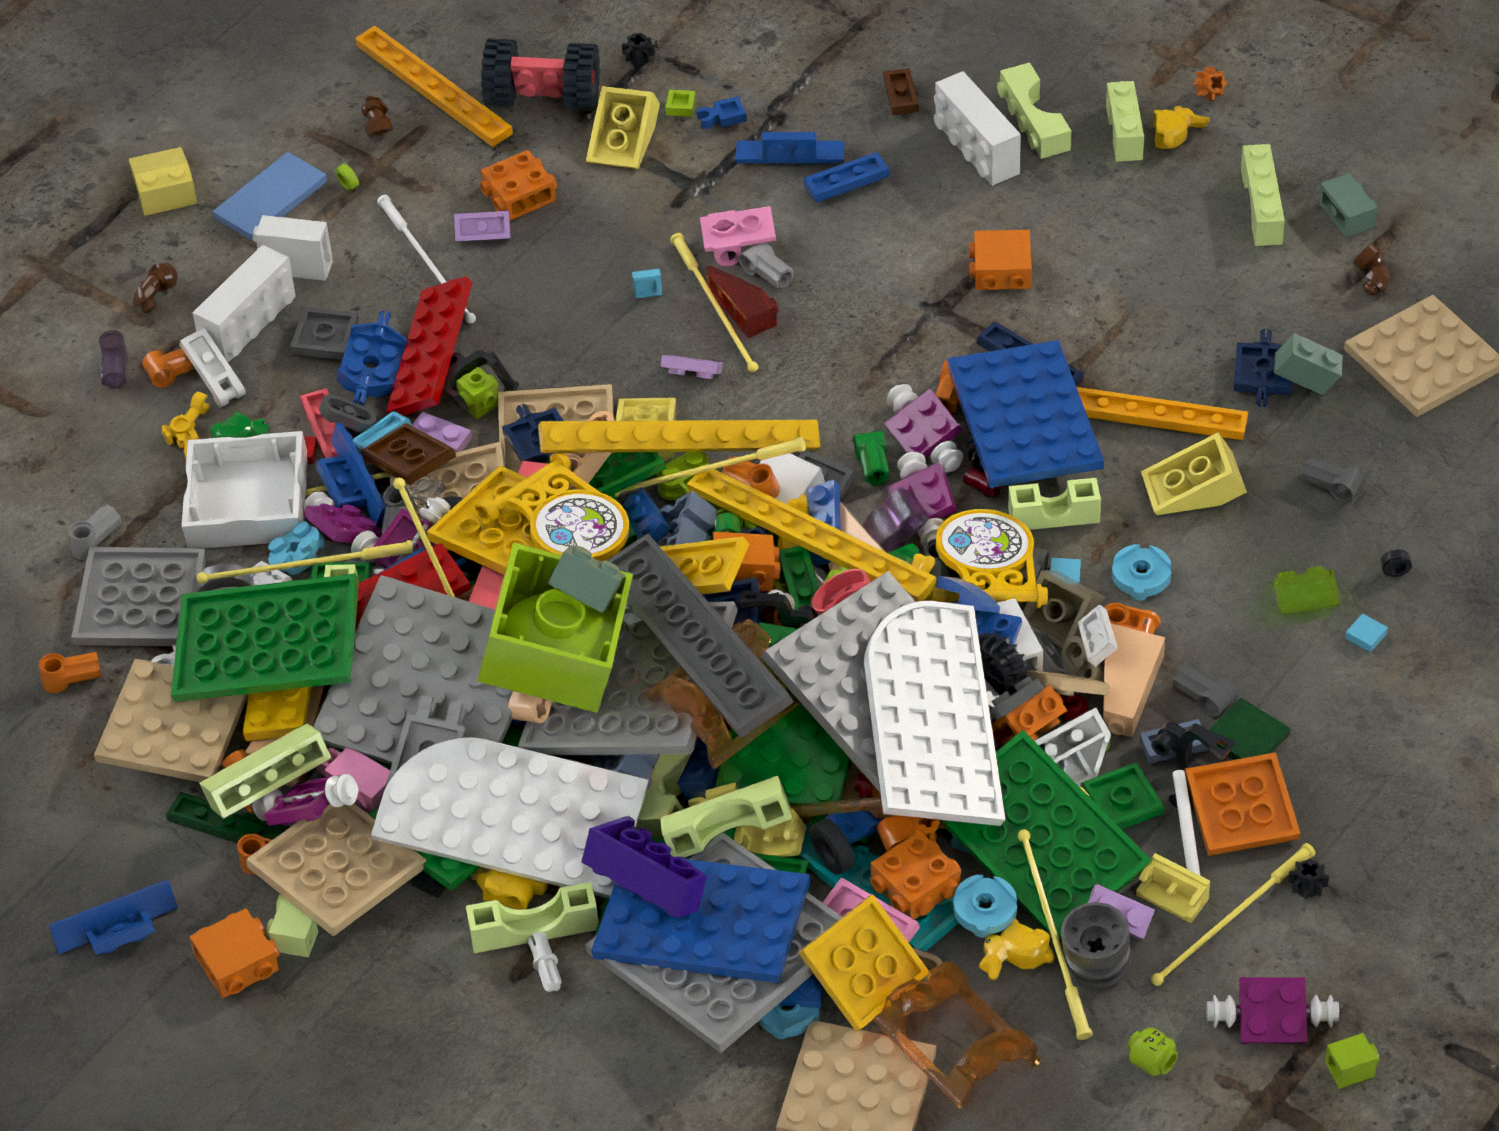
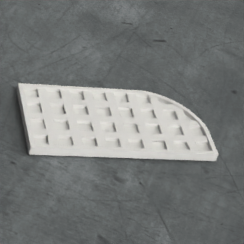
[864,601,1005,826]
[371,737,648,899]

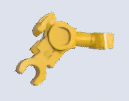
[162,391,210,460]

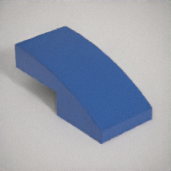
[936,576,1000,613]
[825,797,890,844]

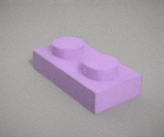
[454,211,511,242]
[661,355,723,379]
[412,412,472,453]
[1087,884,1155,940]

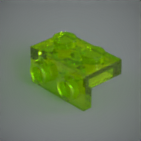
[1270,566,1340,615]

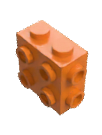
[479,150,557,221]
[969,230,1032,290]
[713,532,780,592]
[991,685,1067,748]
[870,831,961,920]
[189,908,280,999]

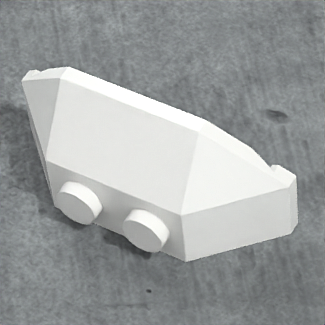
[1035,708,1111,787]

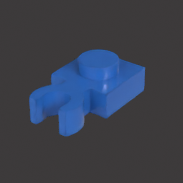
[696,96,747,129]

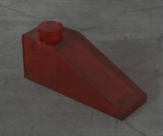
[706,265,779,338]

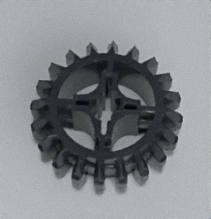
[978,632,1032,695]

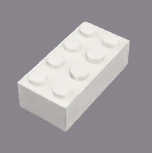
[934,71,1021,186]
[192,245,296,362]

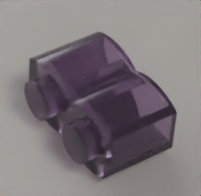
[862,487,929,553]

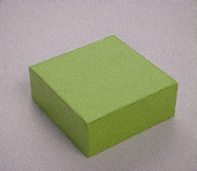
[665,89,696,117]

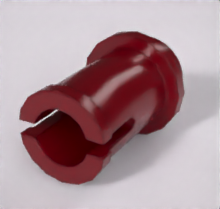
[963,467,1002,497]

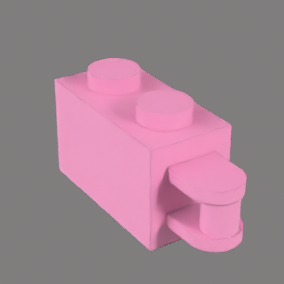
[316,748,390,813]

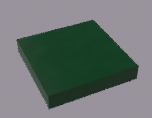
[1209,698,1290,760]

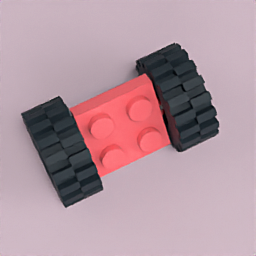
[481,38,600,111]

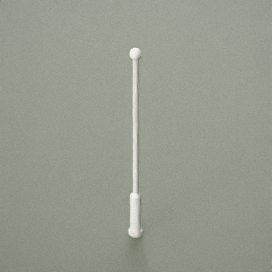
[377,195,476,324]

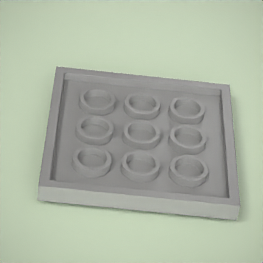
[71,547,207,646]

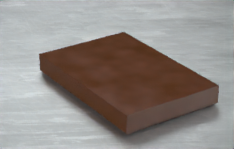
[361,423,456,485]

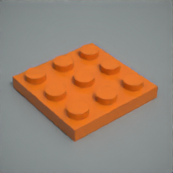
[1185,752,1301,856]

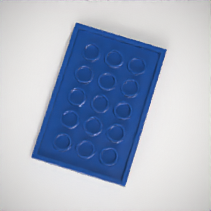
[947,340,1104,488]
[591,859,811,983]

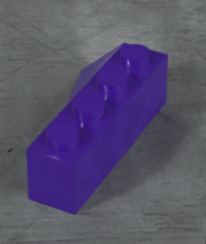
[581,815,707,918]

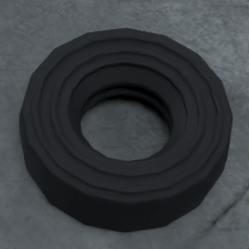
[810,819,855,875]

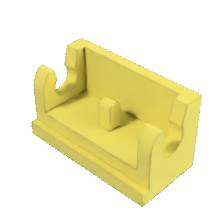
[734,809,807,857]
[1136,853,1210,923]

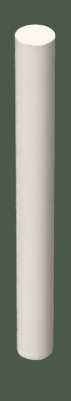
[1173,770,1201,876]

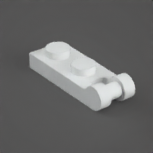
[179,328,246,408]

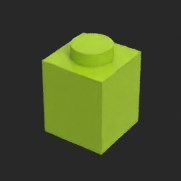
[1325,1033,1379,1089]

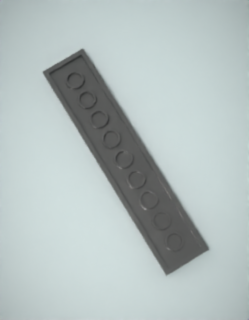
[607,533,793,738]

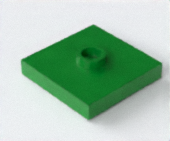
[1080,762,1165,829]

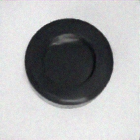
[1380,549,1412,577]

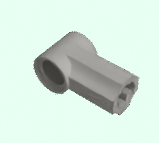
[738,242,794,289]
[68,505,122,560]

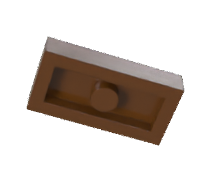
[883,68,919,115]

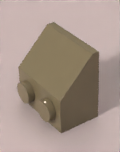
[1023,570,1105,648]

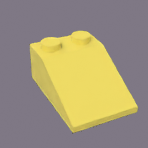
[586,86,660,169]
[129,147,197,216]
[616,398,676,462]
[1141,432,1247,515]

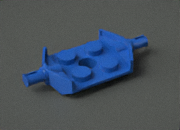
[337,310,406,406]

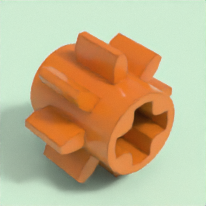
[1192,66,1228,100]

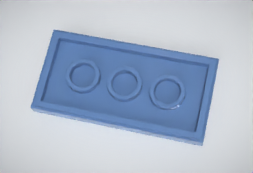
[212,152,328,241]

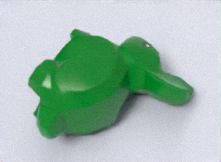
[209,411,270,438]

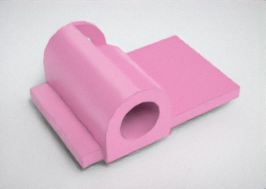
[700,206,776,266]

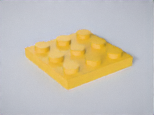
[798,894,930,1031]

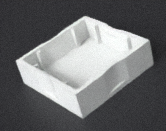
[182,431,308,548]

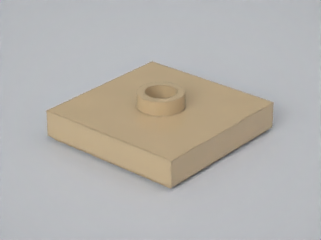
[1026,670,1110,696]

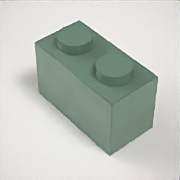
[1319,173,1379,238]
[1274,333,1343,395]
[548,546,625,613]

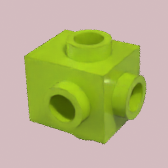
[456,367,499,419]

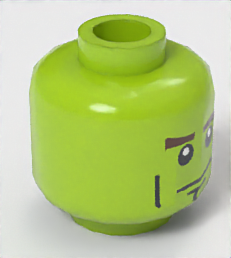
[1127,1027,1178,1076]

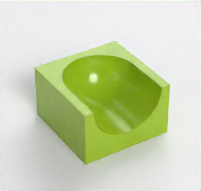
[477,542,633,713]

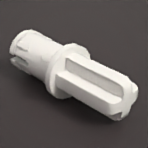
[527,932,562,992]

